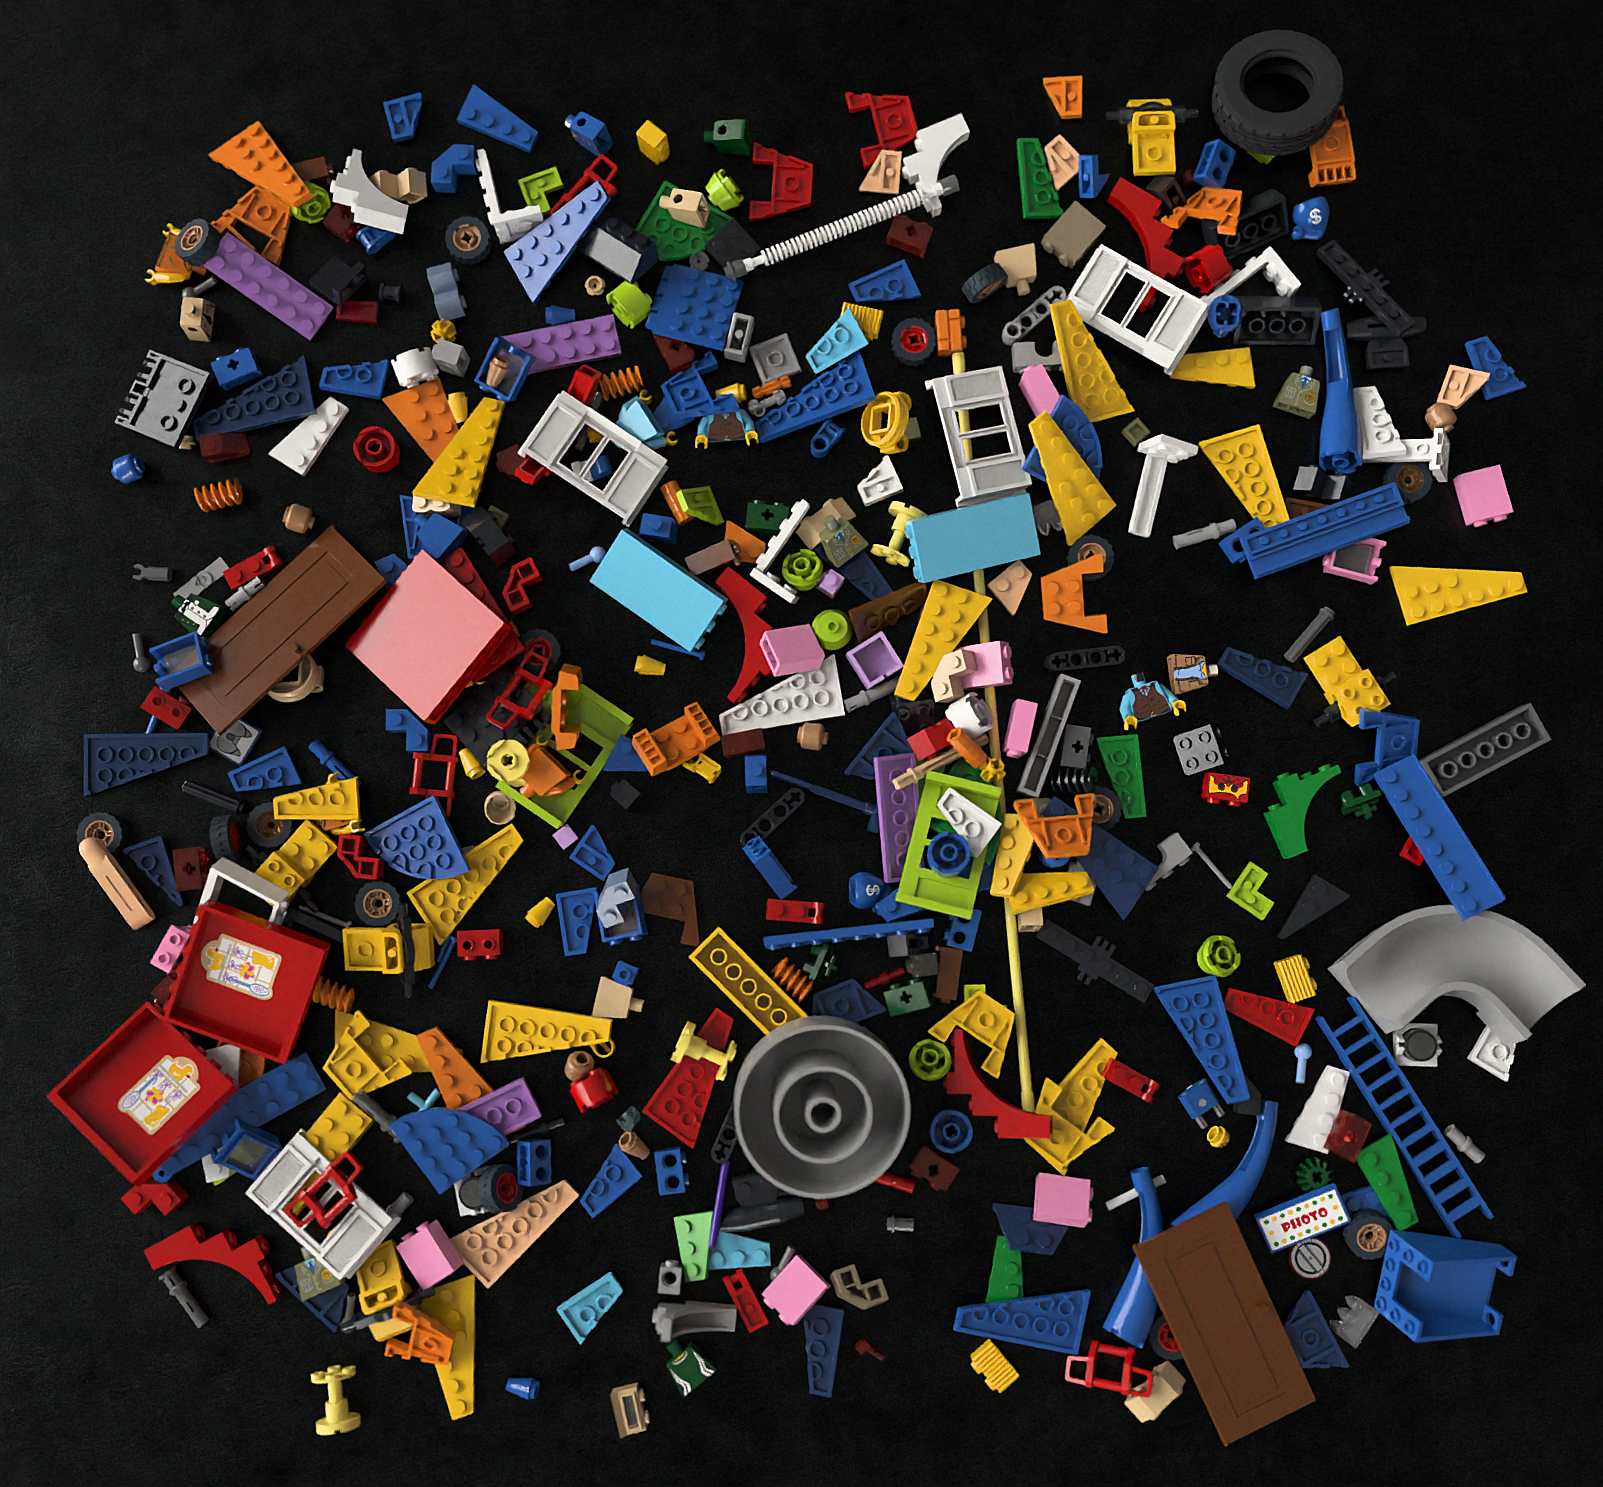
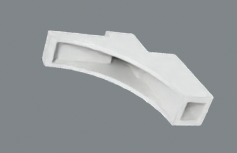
[900,113,970,217]
[330,149,409,234]

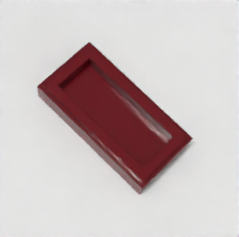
[336,300,380,324]

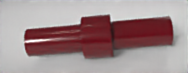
[864,967,906,991]

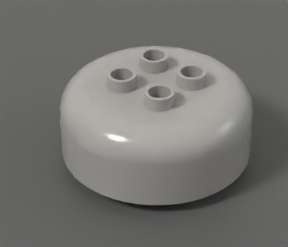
[734,1016,910,1198]

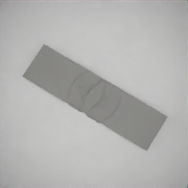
[174,557,229,599]

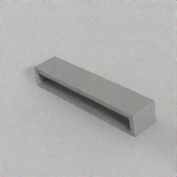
[1016,673,1081,798]

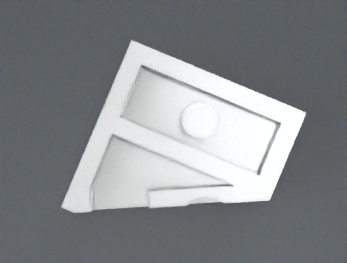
[857,455,903,507]

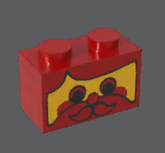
[1201,772,1250,807]

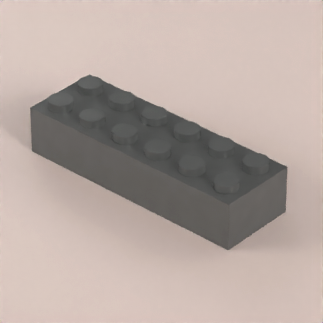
[1419,703,1551,797]

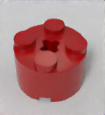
[1184,245,1233,294]
[353,426,400,473]
[570,1067,619,1113]

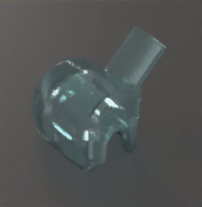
[617,1106,640,1133]

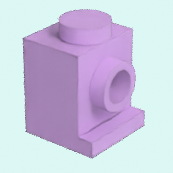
[816,569,844,599]

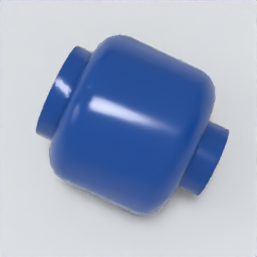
[111,454,145,484]

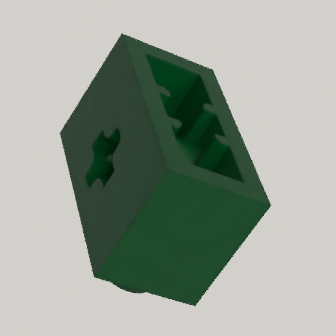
[745,500,789,534]
[884,977,935,1017]

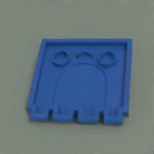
[645,264,744,351]

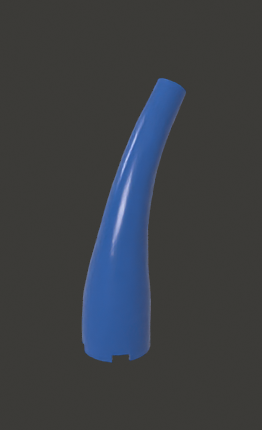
[1319,308,1362,475]
[1170,1099,1279,1226]
[1103,1167,1163,1349]

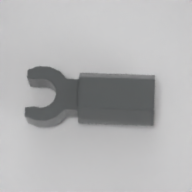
[133,564,172,581]

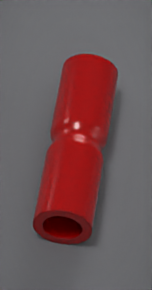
[874,1172,915,1193]

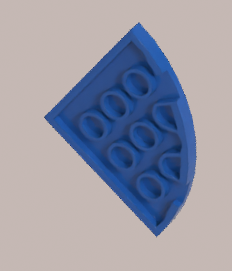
[1021,395,1102,483]
[364,795,471,879]
[389,1107,511,1194]

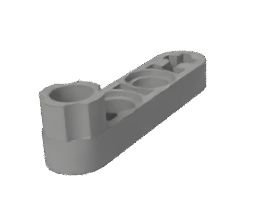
[1002,286,1066,346]

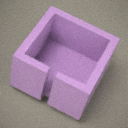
[846,631,904,690]

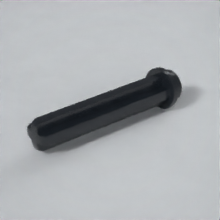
[182,780,248,815]

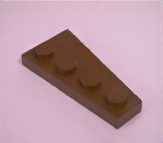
[849,582,928,646]

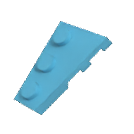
[806,307,869,374]
[709,1230,771,1270]
[557,1271,623,1345]

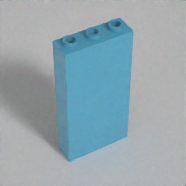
[905,493,1041,583]
[590,529,728,652]

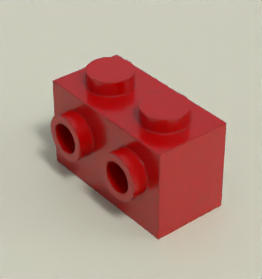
[140,686,192,730]
[457,929,503,960]

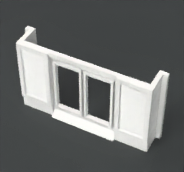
[1066,244,1208,376]
[925,366,1032,508]
[518,391,668,527]
[246,1128,401,1280]

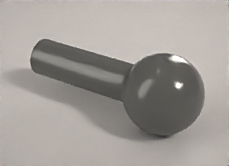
[182,276,218,298]
[132,633,151,672]
[770,1245,796,1281]
[340,1293,356,1333]

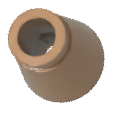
[486,356,510,388]
[619,1132,650,1159]

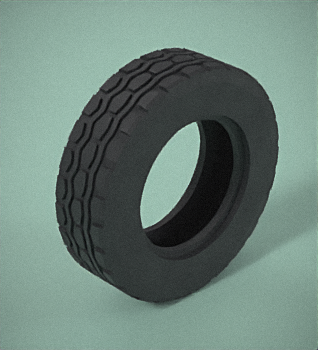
[1212,30,1344,156]

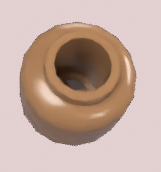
[1425,402,1457,433]
[282,504,315,533]
[797,722,829,751]
[565,1051,594,1081]

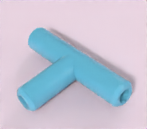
[407,1088,441,1111]

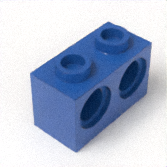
[1192,139,1236,188]
[1219,517,1265,564]
[943,909,982,952]
[517,1138,552,1186]
[654,1146,690,1196]

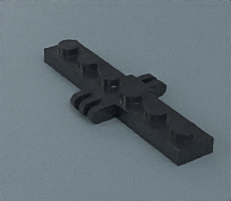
[1316,240,1416,337]
[1035,919,1155,1003]

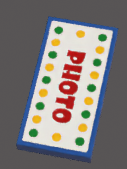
[1254,1183,1351,1254]

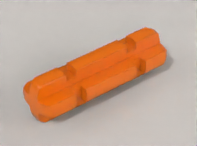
[752,375,791,400]

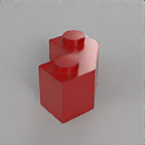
[502,557,543,615]
[907,718,956,761]
[337,834,385,880]
[121,1180,190,1215]

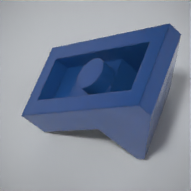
[1078,155,1110,198]

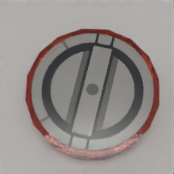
[1288,1237,1332,1280]

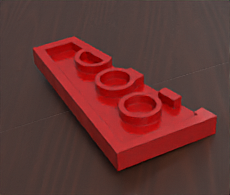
[1223,988,1315,1047]

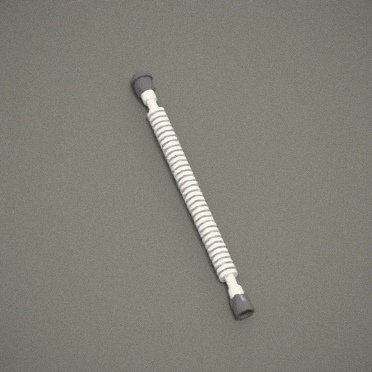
[724,174,959,282]

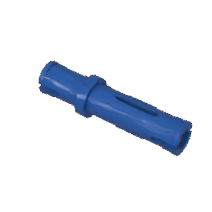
[308,740,362,786]

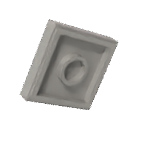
[749,333,801,384]

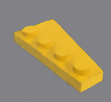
[1170,347,1255,389]
[273,777,361,820]
[990,813,1045,897]
[1007,872,1094,915]

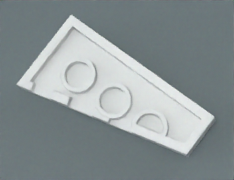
[1354,386,1406,459]
[268,397,349,477]
[1467,1025,1518,1081]
[1285,1065,1350,1154]

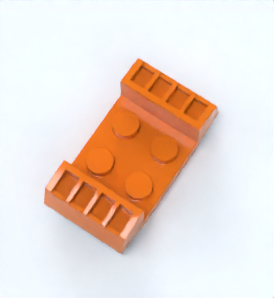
[1308,106,1356,188]
[551,663,583,750]
[632,702,721,777]

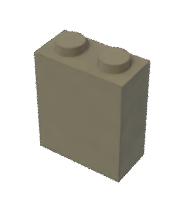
[1041,201,1106,269]

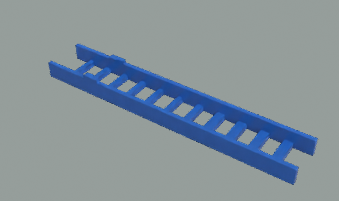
[1315,996,1494,1239]

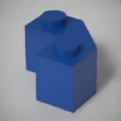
[431,144,478,193]
[386,709,433,753]

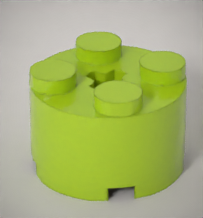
[606,281,653,328]

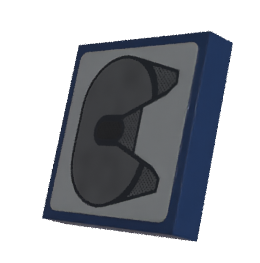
[210,718,264,767]

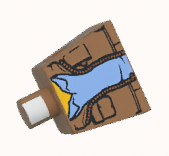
[1167,654,1218,696]

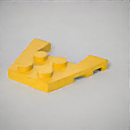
[928,990,1015,1079]
[323,1010,414,1100]
[1026,1078,1115,1168]

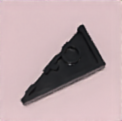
[1276,874,1350,939]

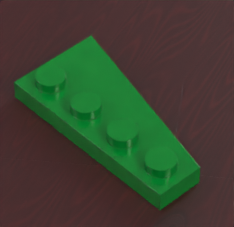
[1017,138,1064,219]
[1095,734,1147,819]
[1353,1134,1418,1231]
[985,1235,1023,1303]

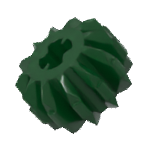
[1296,1157,1334,1192]

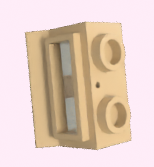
[611,1382,650,1438]

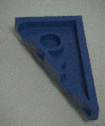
[123,836,186,907]

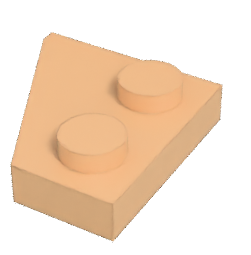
[1044,134,1079,191]
[859,150,902,194]
[1437,365,1490,409]
[987,560,1032,616]

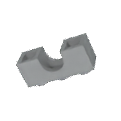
[1012,340,1064,375]
[1145,833,1193,891]

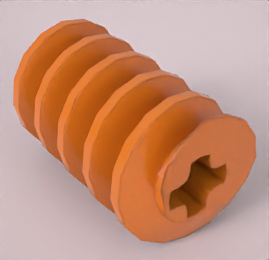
[600,365,644,401]
[194,478,242,512]
[768,957,814,1003]
[312,976,355,1014]

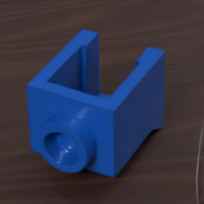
[612,960,640,987]

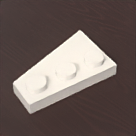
[937,787,1001,859]

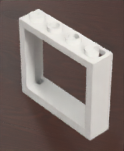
[193,857,290,925]

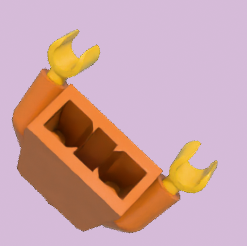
[520,735,585,799]

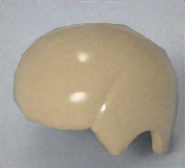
[484,791,516,825]

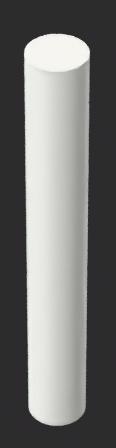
[1105,1175,1166,1210]

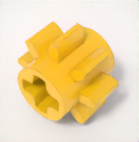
[431,319,457,343]
[979,757,1006,784]

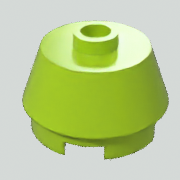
[706,168,745,211]
[291,181,331,224]
[782,549,823,591]
[811,609,853,650]
[1197,935,1240,977]
[909,1039,951,1081]

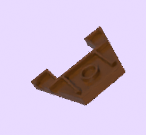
[619,873,700,947]

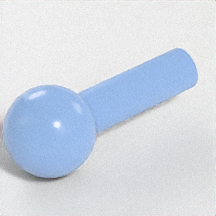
[569,546,606,571]
[1294,1043,1312,1084]

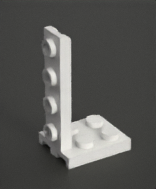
[475,149,544,244]
[1200,246,1301,310]
[1362,428,1450,482]
[1128,434,1199,538]
[750,499,810,604]

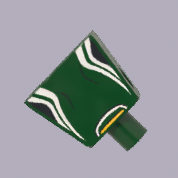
[666,1339,717,1397]

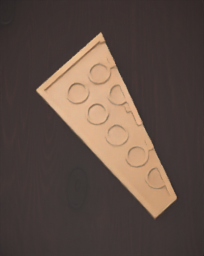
[449,1179,580,1288]

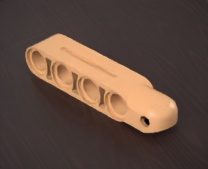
[79,837,155,930]

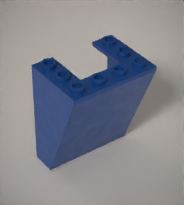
[1374,1230,1517,1342]

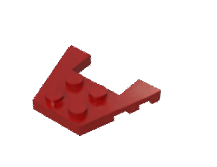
[845,92,918,169]
[749,143,813,222]

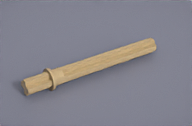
[892,733,989,790]

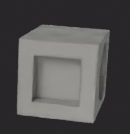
[658,1260,683,1295]

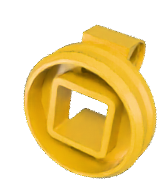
[861,391,912,455]

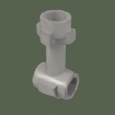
[748,390,786,417]

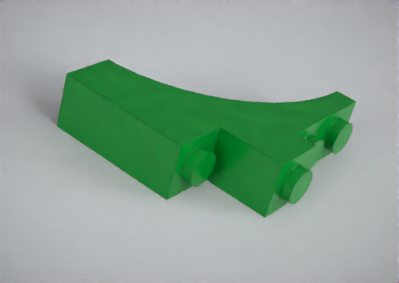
[1263,763,1341,859]

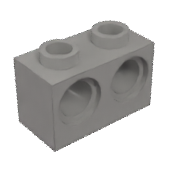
[432,338,470,378]

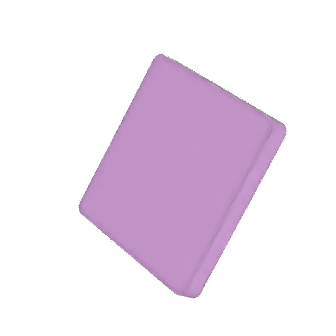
[553,824,578,849]

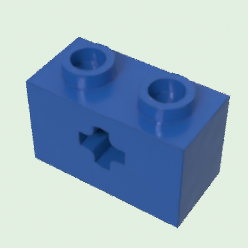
[211,347,264,391]

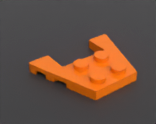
[210,185,292,267]
[1161,187,1243,236]
[1041,552,1107,633]
[1013,793,1095,859]
[385,1299,456,1365]

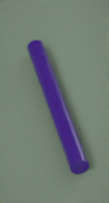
[708,1161,730,1249]

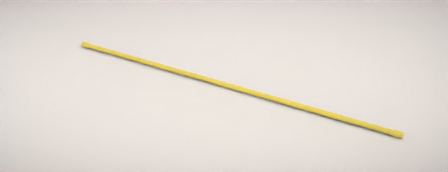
[952,352,1035,1112]

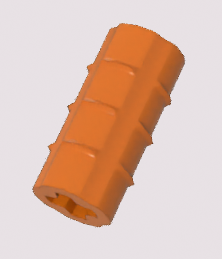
[660,480,694,525]
[947,727,987,768]

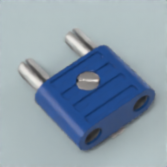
[1178,1079,1225,1129]

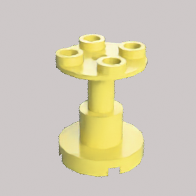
[871,501,928,567]
[487,740,530,788]
[671,1021,737,1081]
[311,1365,361,1435]

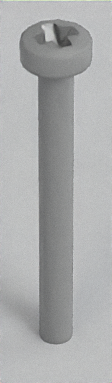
[1190,842,1233,889]
[299,905,353,927]

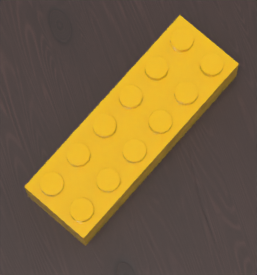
[689,927,809,1035]
[282,1092,375,1215]

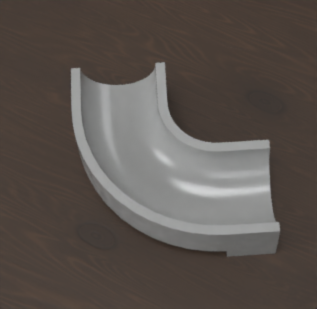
[1328,905,1586,1046]

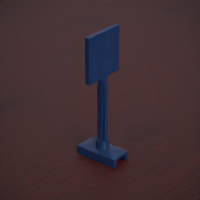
[767,770,880,833]

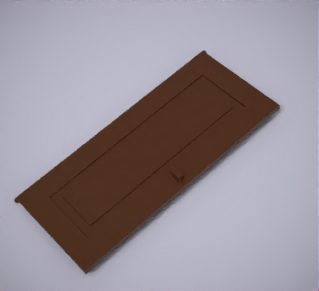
[171,525,387,736]
[1133,1201,1316,1446]

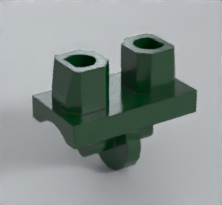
[1340,783,1382,820]
[802,943,839,982]

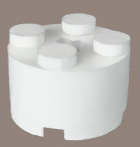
[391,347,439,389]
[945,692,994,740]

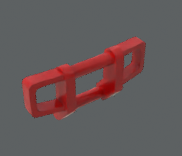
[550,154,618,215]
[486,651,554,730]
[409,734,459,818]
[284,1151,363,1228]
[1065,1339,1154,1398]

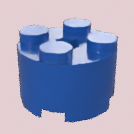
[927,831,971,878]
[928,1107,973,1153]

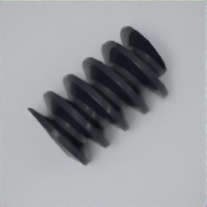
[1050,767,1098,795]

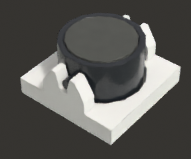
[1393,1023,1442,1067]
[454,1165,492,1216]

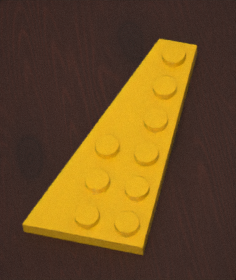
[1049,299,1135,423]
[412,397,505,507]
[1028,411,1116,546]
[1198,424,1290,529]
[1389,566,1527,626]
[894,580,993,702]
[407,823,524,945]
[481,1000,613,1063]
[335,1009,463,1072]
[1023,1038,1117,1176]
[417,1274,476,1420]

